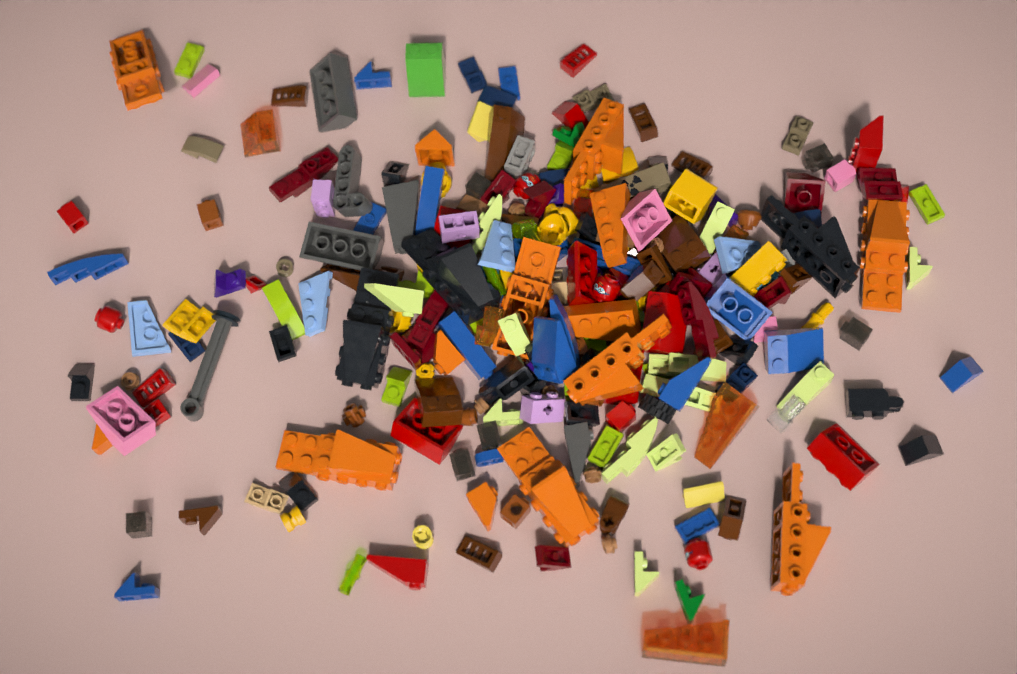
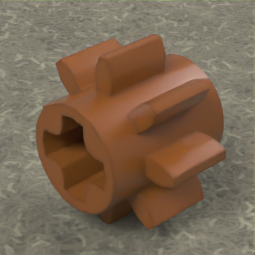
[341,403,367,428]

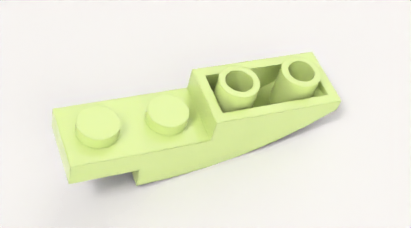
[472,194,502,254]
[648,353,726,382]
[640,374,723,414]
[602,417,658,484]

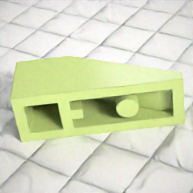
[699,201,735,255]
[364,283,424,317]
[776,362,834,421]

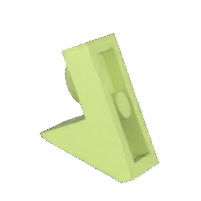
[906,247,933,290]
[483,398,523,427]
[646,434,686,472]
[634,552,660,596]

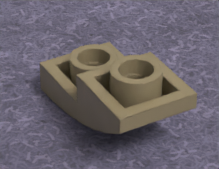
[572,84,614,112]
[782,116,814,156]
[181,136,224,163]

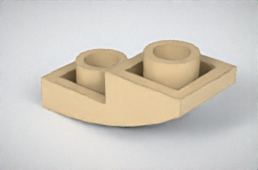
[244,483,289,515]

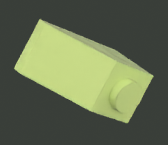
[498,313,532,356]

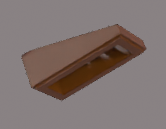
[271,85,309,107]
[628,103,658,142]
[671,151,713,180]
[636,245,673,287]
[456,535,502,573]

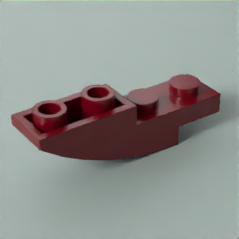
[269,147,338,203]
[677,282,719,362]
[407,290,449,350]

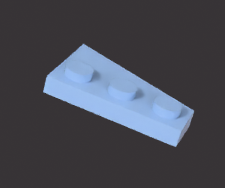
[478,220,515,273]
[714,236,761,274]
[298,271,333,337]
[127,300,171,357]

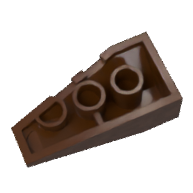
[484,105,525,182]
[320,264,405,291]

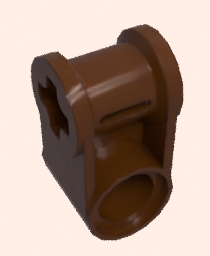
[599,495,630,536]

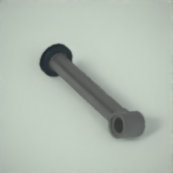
[180,310,240,422]

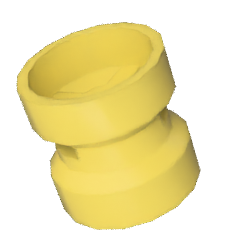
[412,525,434,550]

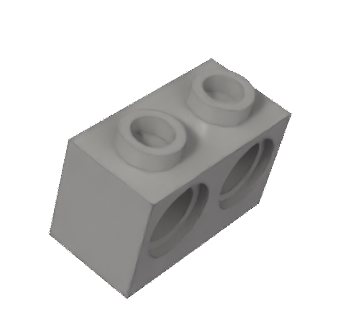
[504,135,536,179]

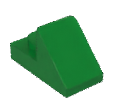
[552,122,585,147]
[674,579,705,624]

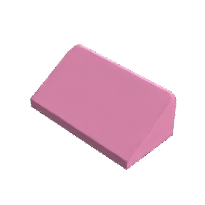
[182,64,220,98]

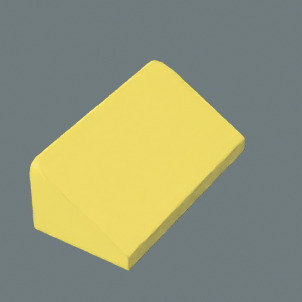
[467,101,492,142]
[682,481,725,508]

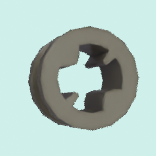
[276,259,294,277]

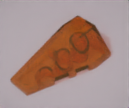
[694,382,760,469]

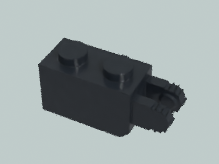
[478,356,535,405]
[845,389,904,420]

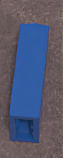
[436,311,496,380]

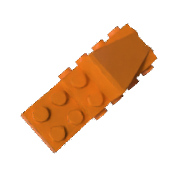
[109,30,165,110]
[564,98,624,205]
[859,200,910,313]
[491,237,561,362]
[563,314,672,405]
[497,427,600,547]
[276,430,402,491]
[771,463,831,596]

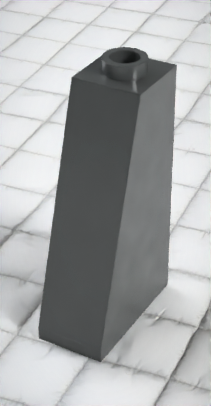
[382,180,420,254]

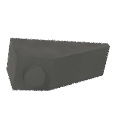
[564,422,594,488]

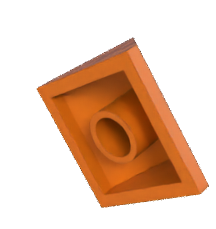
[415,129,455,166]

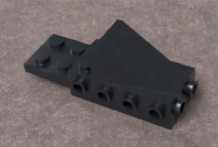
[761,195,860,299]
[401,228,501,326]
[335,268,400,391]

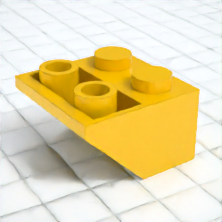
[663,169,718,224]

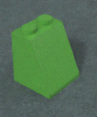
[405,43,446,97]

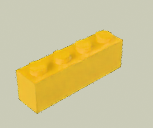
[730,241,787,296]

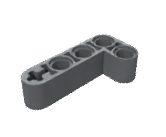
[333,145,373,217]

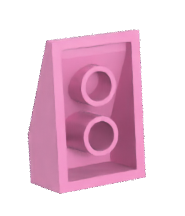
[621,189,672,251]
[86,386,156,456]

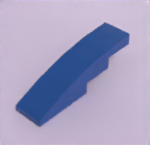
[415,166,445,235]
[47,253,129,285]
[549,295,581,369]

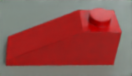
[366,555,429,590]

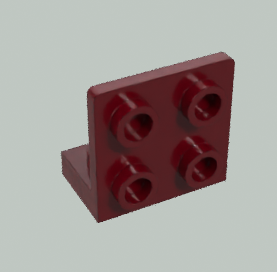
[390,326,435,370]

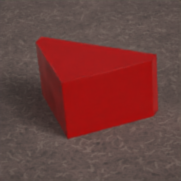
[552,101,589,131]

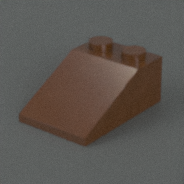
[655,215,710,275]
[414,377,463,427]

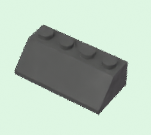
[309,53,357,132]
[299,222,384,271]

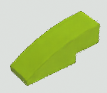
[262,279,305,341]

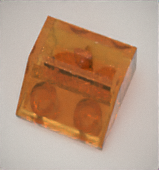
[240,109,281,157]

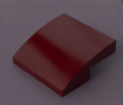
[857,168,903,200]

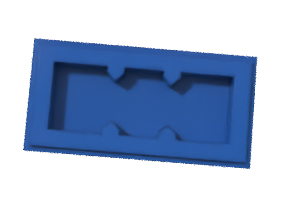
[498,66,520,101]
[353,202,387,235]
[675,507,720,545]

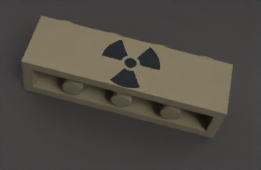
[593,162,672,201]

